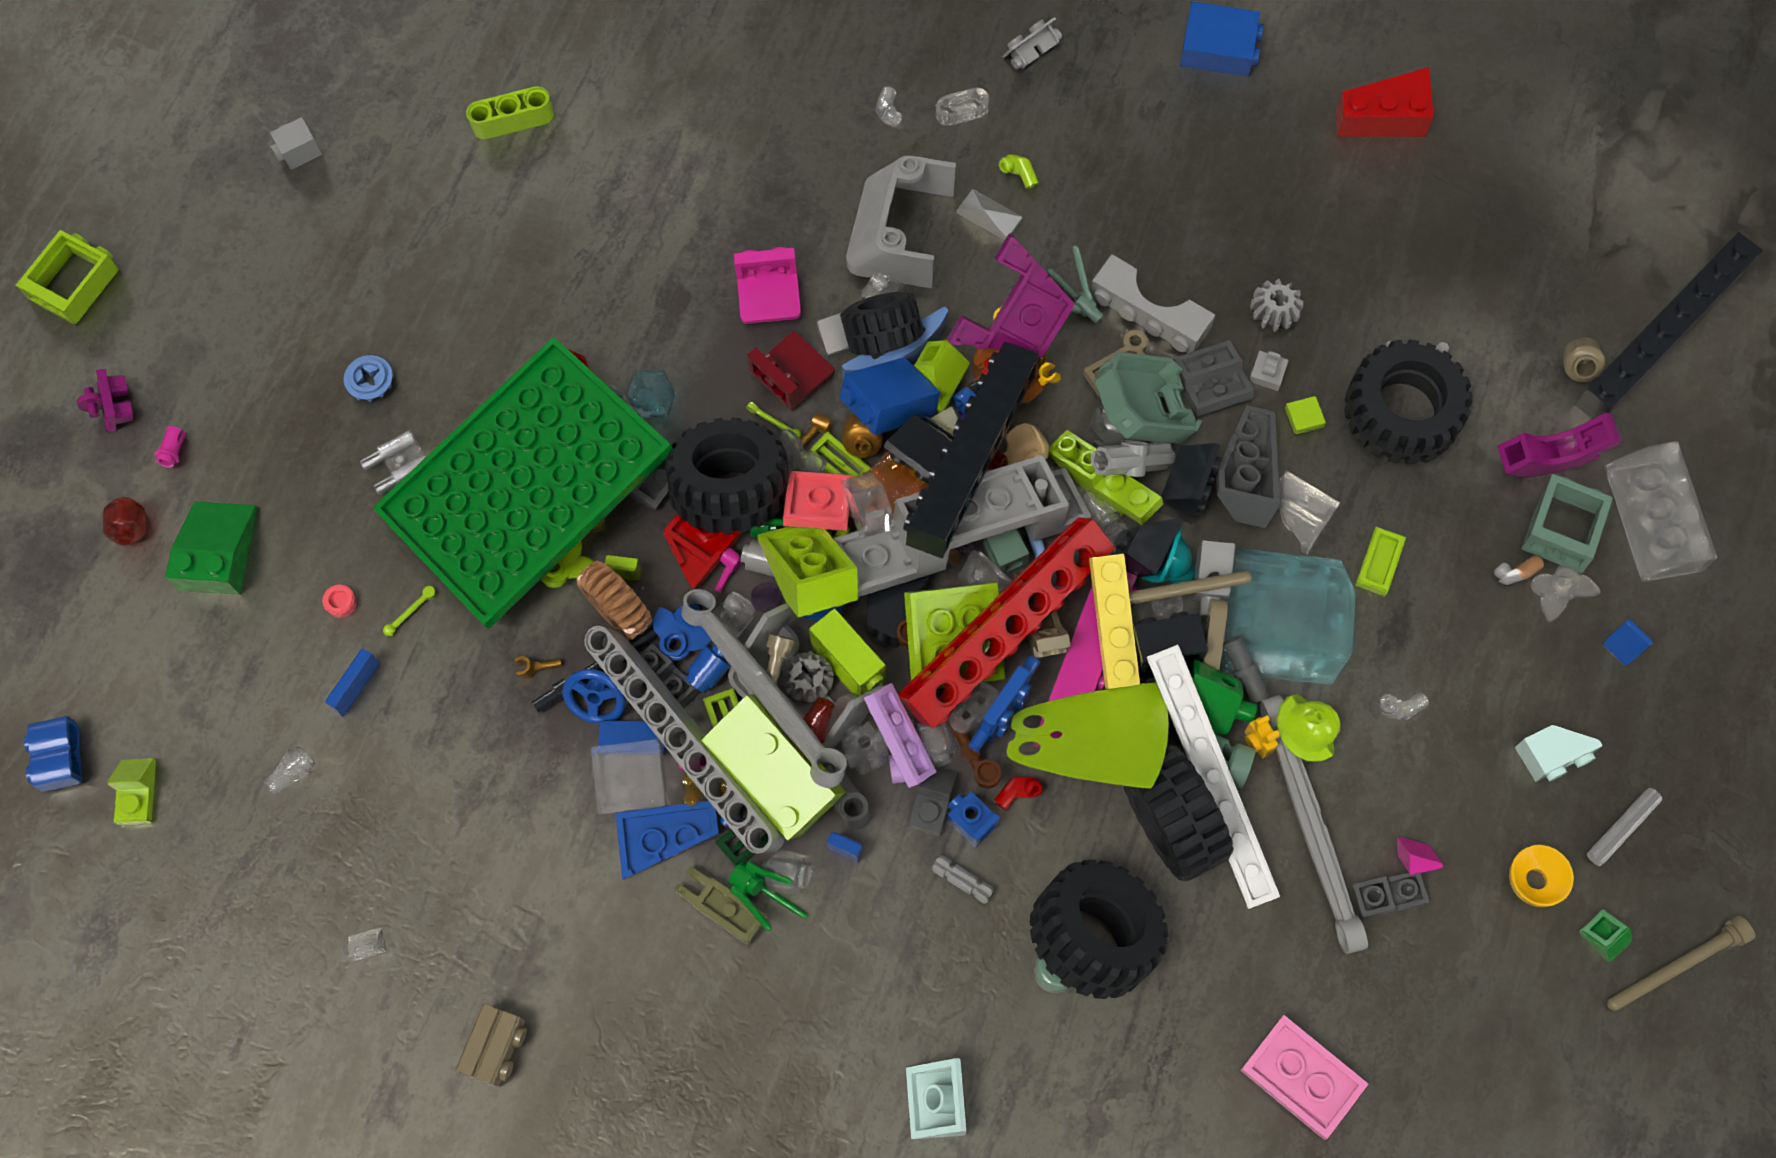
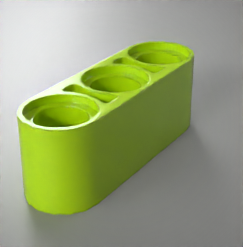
[466,86,554,139]

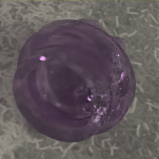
[751,582,783,614]

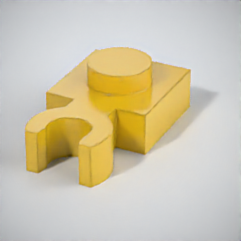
[1245,715,1280,759]

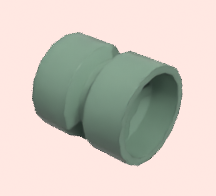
[1215,734,1256,789]

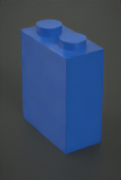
[1180,1,1264,77]
[840,357,941,435]

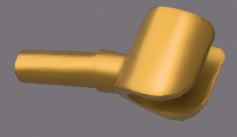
[795,414,833,450]
[514,656,562,679]

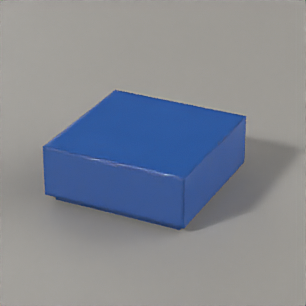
[826,832,863,863]

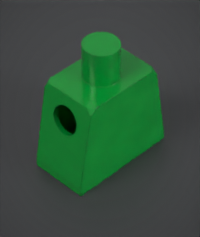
[1189,659,1257,735]

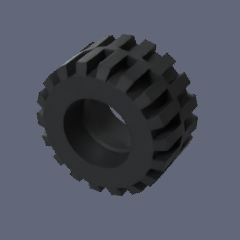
[840,292,924,355]

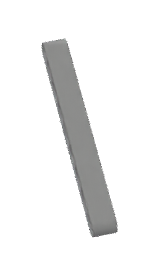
[584,626,785,854]

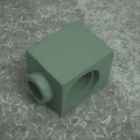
[983,529,1029,577]

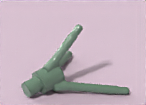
[1048,246,1103,323]

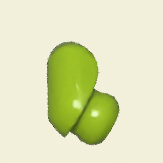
[999,154,1039,189]

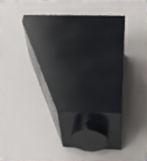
[867,575,930,648]

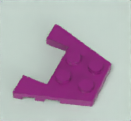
[947,233,1075,357]

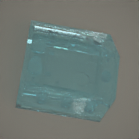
[1220,548,1355,685]

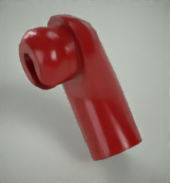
[993,776,1043,811]

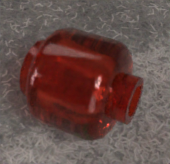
[102,497,146,546]

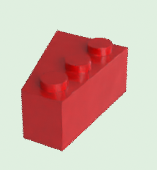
[1336,67,1434,137]

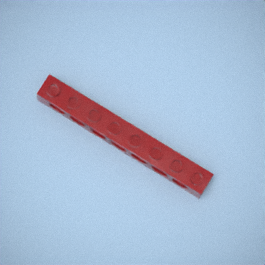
[898,517,1115,728]

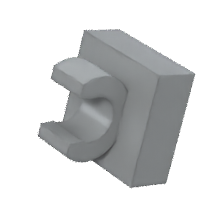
[1249,350,1289,391]

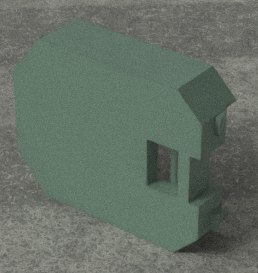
[1095,352,1202,444]

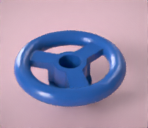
[563,669,626,724]

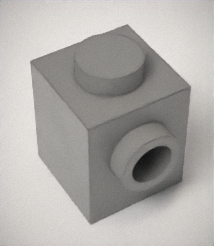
[270,117,322,170]

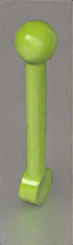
[746,402,802,441]
[383,586,436,636]

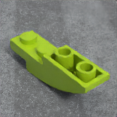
[1049,430,1163,525]

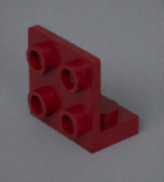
[747,331,835,411]

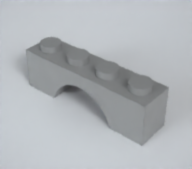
[1090,254,1216,353]

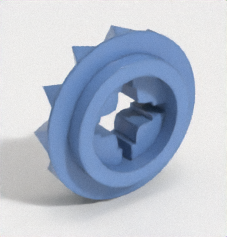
[344,355,394,402]

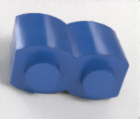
[24,716,83,792]

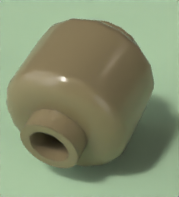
[1562,337,1606,383]

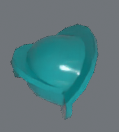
[1140,526,1195,584]

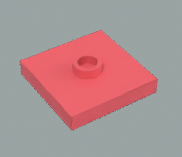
[783,471,852,531]

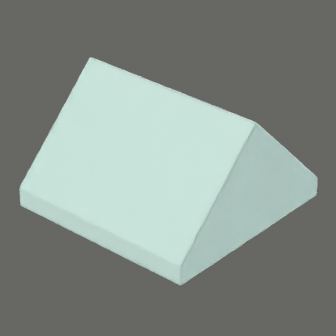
[906,1058,966,1139]

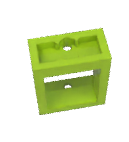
[16,230,119,325]
[809,608,887,697]

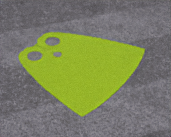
[1007,682,1169,789]

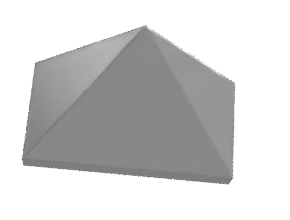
[957,189,1023,240]

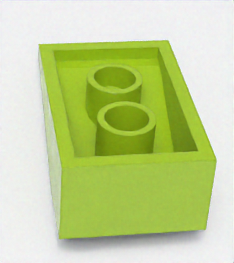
[758,526,858,617]

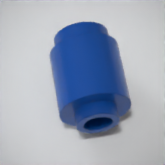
[686,644,731,693]

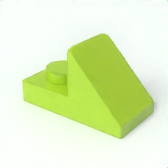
[107,758,156,825]

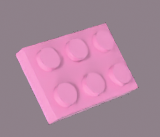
[1240,1015,1368,1140]

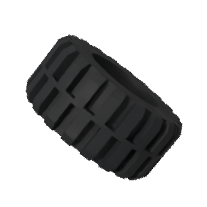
[1344,339,1473,464]
[665,417,788,535]
[1124,745,1234,881]
[1029,860,1168,999]

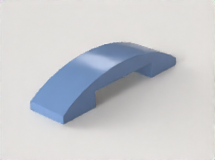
[841,306,948,379]

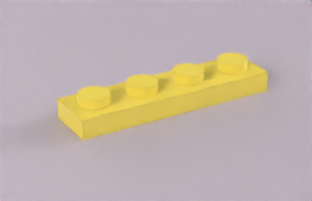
[1089,554,1140,689]

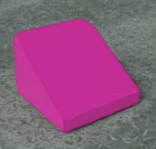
[1397,837,1443,875]

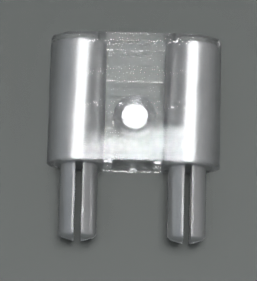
[360,430,425,494]

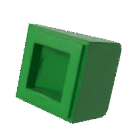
[1580,909,1632,962]

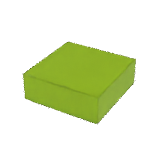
[1285,396,1326,435]
[605,555,642,581]

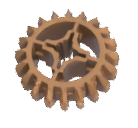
[576,560,652,640]

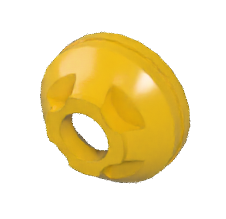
[1509,845,1574,907]

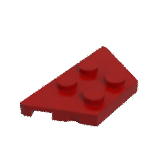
[663,514,743,590]

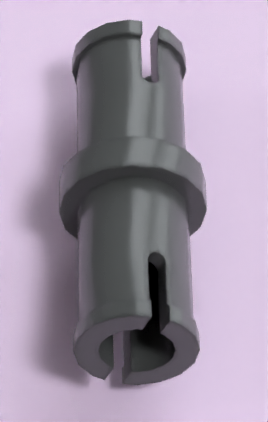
[1223,635,1270,703]

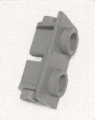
[1002,17,1062,69]

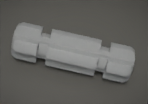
[932,855,994,903]

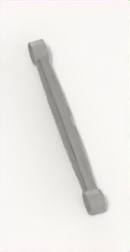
[681,589,847,788]
[1259,695,1368,954]

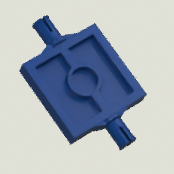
[967,656,1040,753]

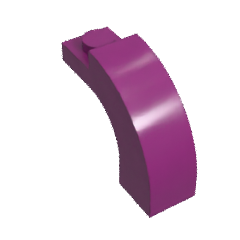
[1497,413,1622,477]

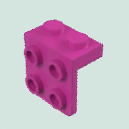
[734,247,801,324]

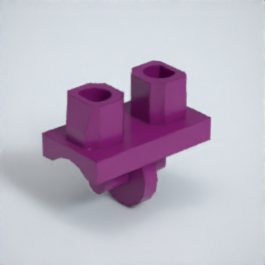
[77,369,133,433]

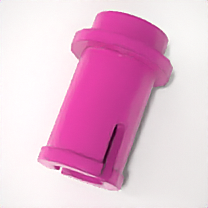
[154,426,187,468]

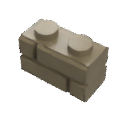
[455,1003,527,1087]

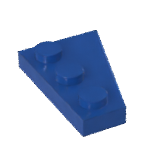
[616,801,720,880]

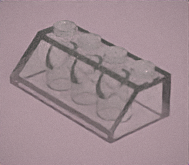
[1604,441,1718,582]

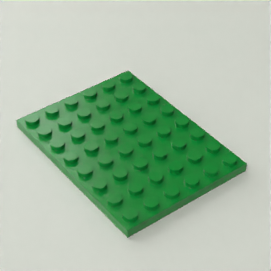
[372,336,674,629]

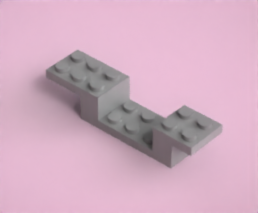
[833,455,1092,597]

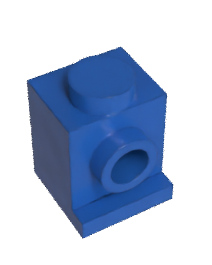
[947,791,1000,848]

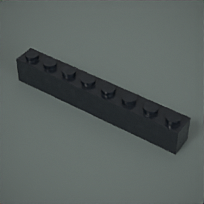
[1575,232,1764,419]
[903,342,1039,559]

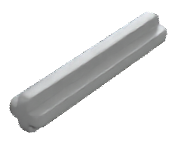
[1587,787,1663,866]

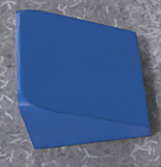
[1603,619,1653,666]

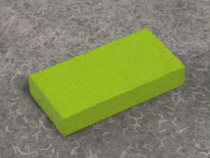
[1355,527,1406,596]

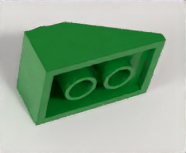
[165,501,258,595]

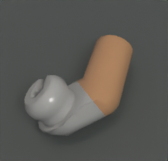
[1494,555,1544,585]

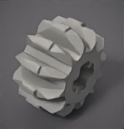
[1250,278,1304,332]

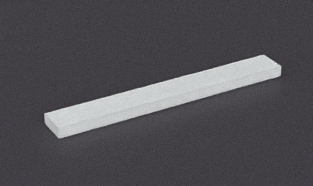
[1146,645,1280,909]

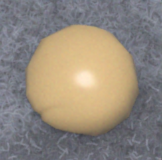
[1002,423,1049,465]

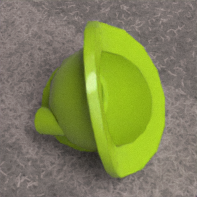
[1276,694,1340,762]

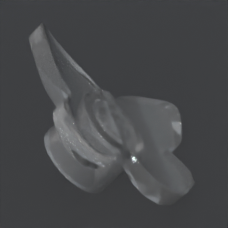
[779,429,827,475]
[1531,564,1601,621]

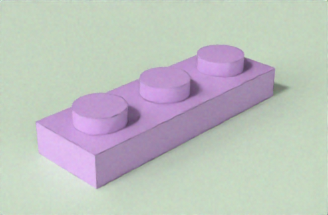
[864,683,936,788]

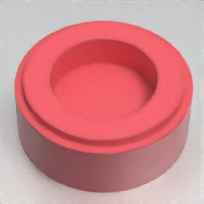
[322,584,357,618]

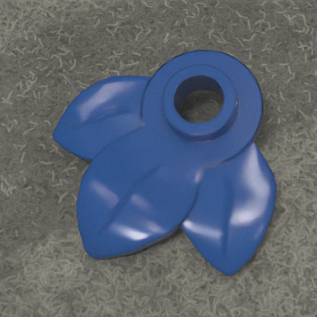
[653,604,712,661]

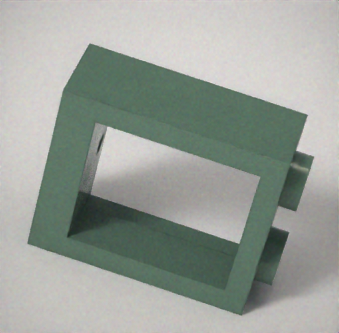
[1521,474,1613,573]

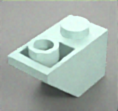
[1515,725,1603,782]

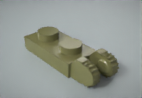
[673,866,768,945]

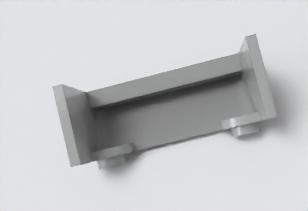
[846,155,956,289]
[728,603,883,748]

